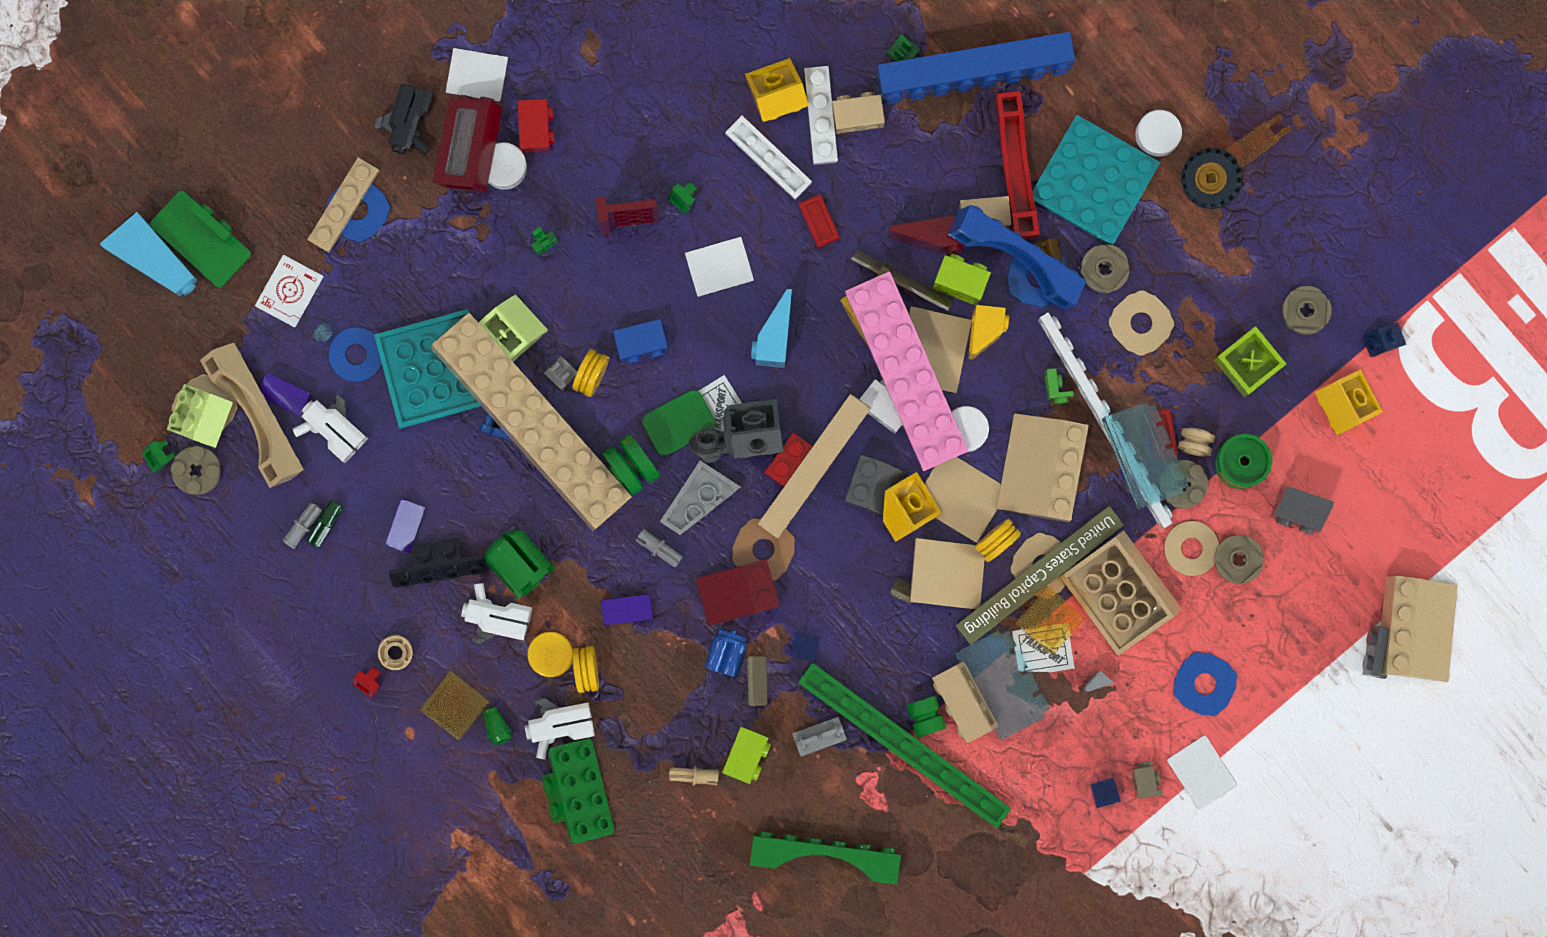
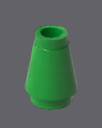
[483,707,512,746]

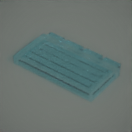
[1102,402,1188,510]
[955,631,1050,740]

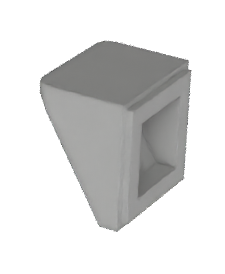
[1082,671,1114,692]

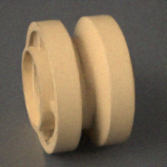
[1178,427,1216,457]
[378,634,413,670]

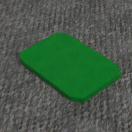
[642,391,717,455]

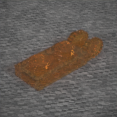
[1225,113,1292,168]

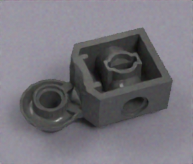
[688,399,783,463]

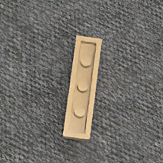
[307,157,380,253]

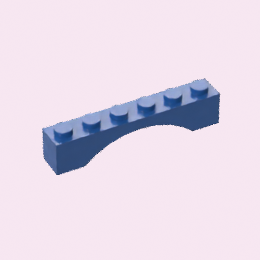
[948,205,1086,310]

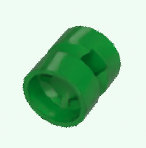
[906,695,947,738]

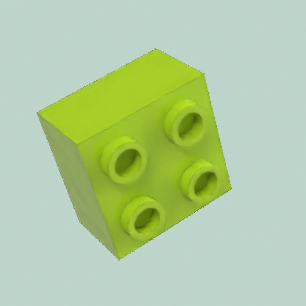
[932,254,991,306]
[1214,326,1286,397]
[722,727,771,784]

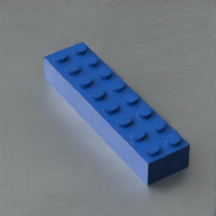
[876,32,1075,105]

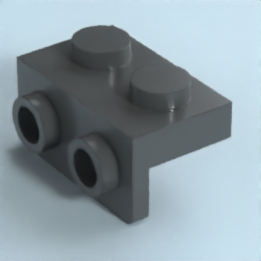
[1362,626,1389,679]

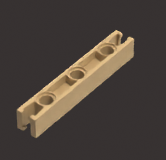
[758,394,871,539]

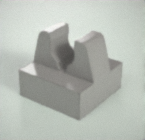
[544,356,577,391]

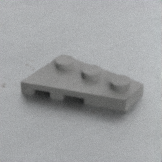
[660,461,741,536]

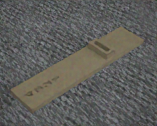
[851,249,953,311]

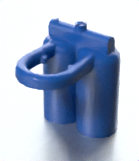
[704,628,747,678]

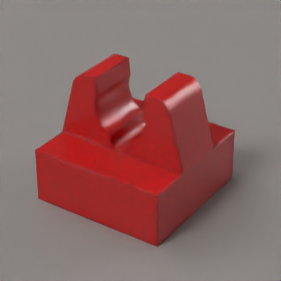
[352,667,381,699]

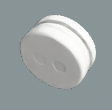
[1135,110,1182,157]
[488,143,527,190]
[951,406,989,453]

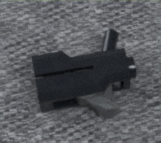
[375,84,434,155]

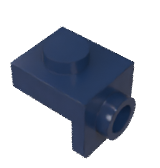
[1363,322,1407,358]

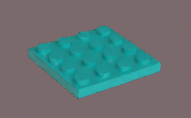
[1032,115,1161,245]
[374,309,482,429]

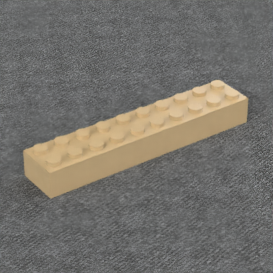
[431,313,632,531]

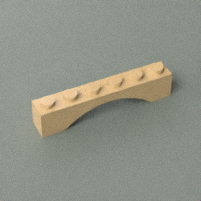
[200,343,304,488]

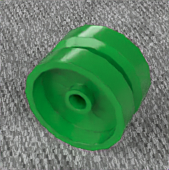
[602,433,661,496]
[1214,434,1273,490]

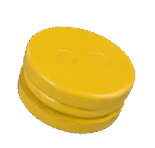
[572,349,609,397]
[975,518,1021,562]
[528,632,573,677]
[572,646,599,693]

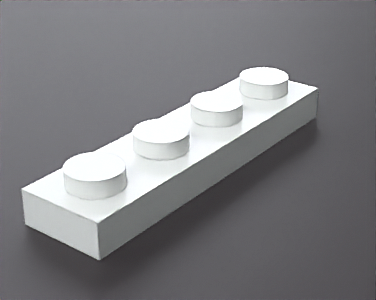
[804,66,838,165]
[725,116,812,200]

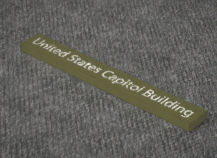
[955,506,1124,645]

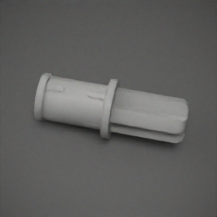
[282,503,322,549]
[636,529,682,567]

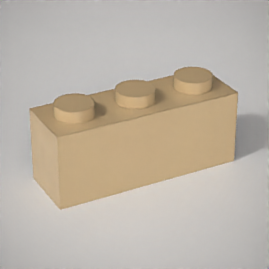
[932,661,998,743]

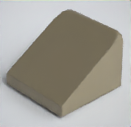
[890,578,913,604]

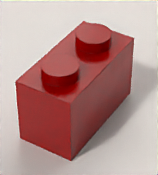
[518,99,555,153]
[764,433,813,488]

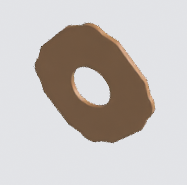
[732,518,795,581]

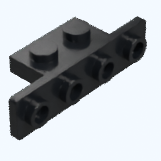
[389,538,489,588]

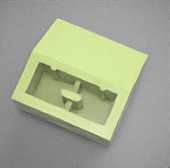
[478,294,548,362]
[167,384,233,448]

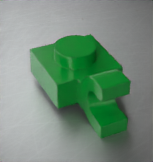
[531,227,558,256]

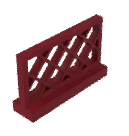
[595,196,659,237]

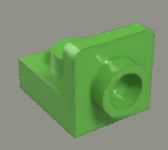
[1044,368,1074,404]

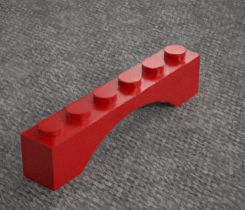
[994,91,1040,240]

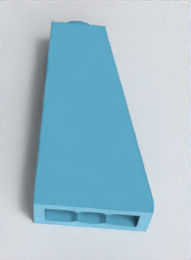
[100,212,198,296]

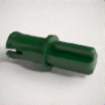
[307,500,343,548]

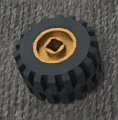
[1180,148,1244,209]

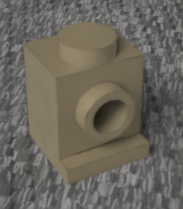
[1131,761,1163,799]

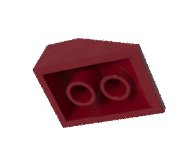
[888,215,966,257]
[696,559,780,625]

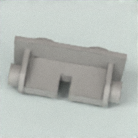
[793,717,847,756]

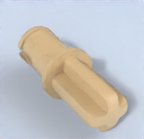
[669,766,718,786]

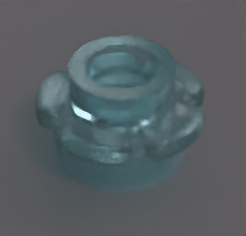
[311,321,333,343]

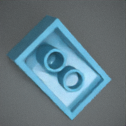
[751,289,792,368]

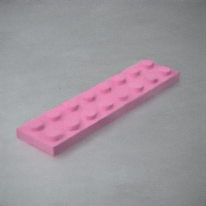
[844,272,968,471]

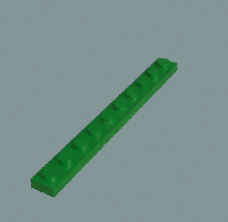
[798,663,1012,828]

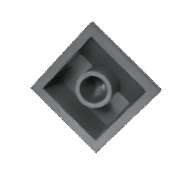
[844,455,906,516]
[1271,486,1334,535]

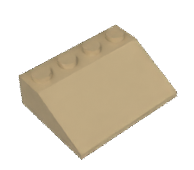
[997,414,1089,523]
[1060,530,1182,656]
[1381,576,1457,682]

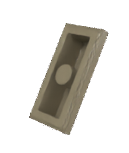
[747,656,767,706]

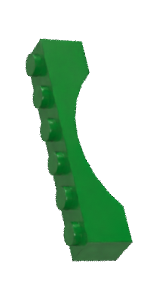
[750,831,901,885]

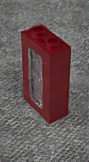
[433,95,503,192]

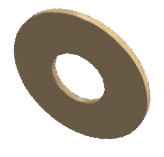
[1164,521,1219,576]

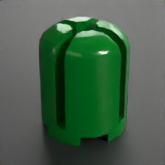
[485,528,555,600]

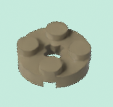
[1080,245,1129,294]
[1282,286,1332,335]
[171,446,221,495]
[1158,460,1208,509]
[1214,535,1263,584]

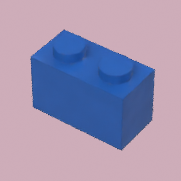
[613,319,668,364]

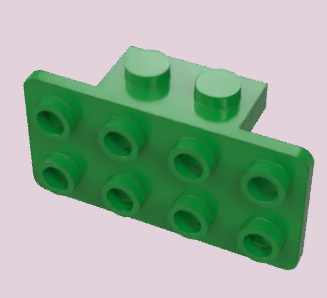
[150,191,251,288]
[542,739,614,844]

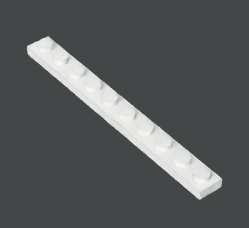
[1038,313,1173,529]

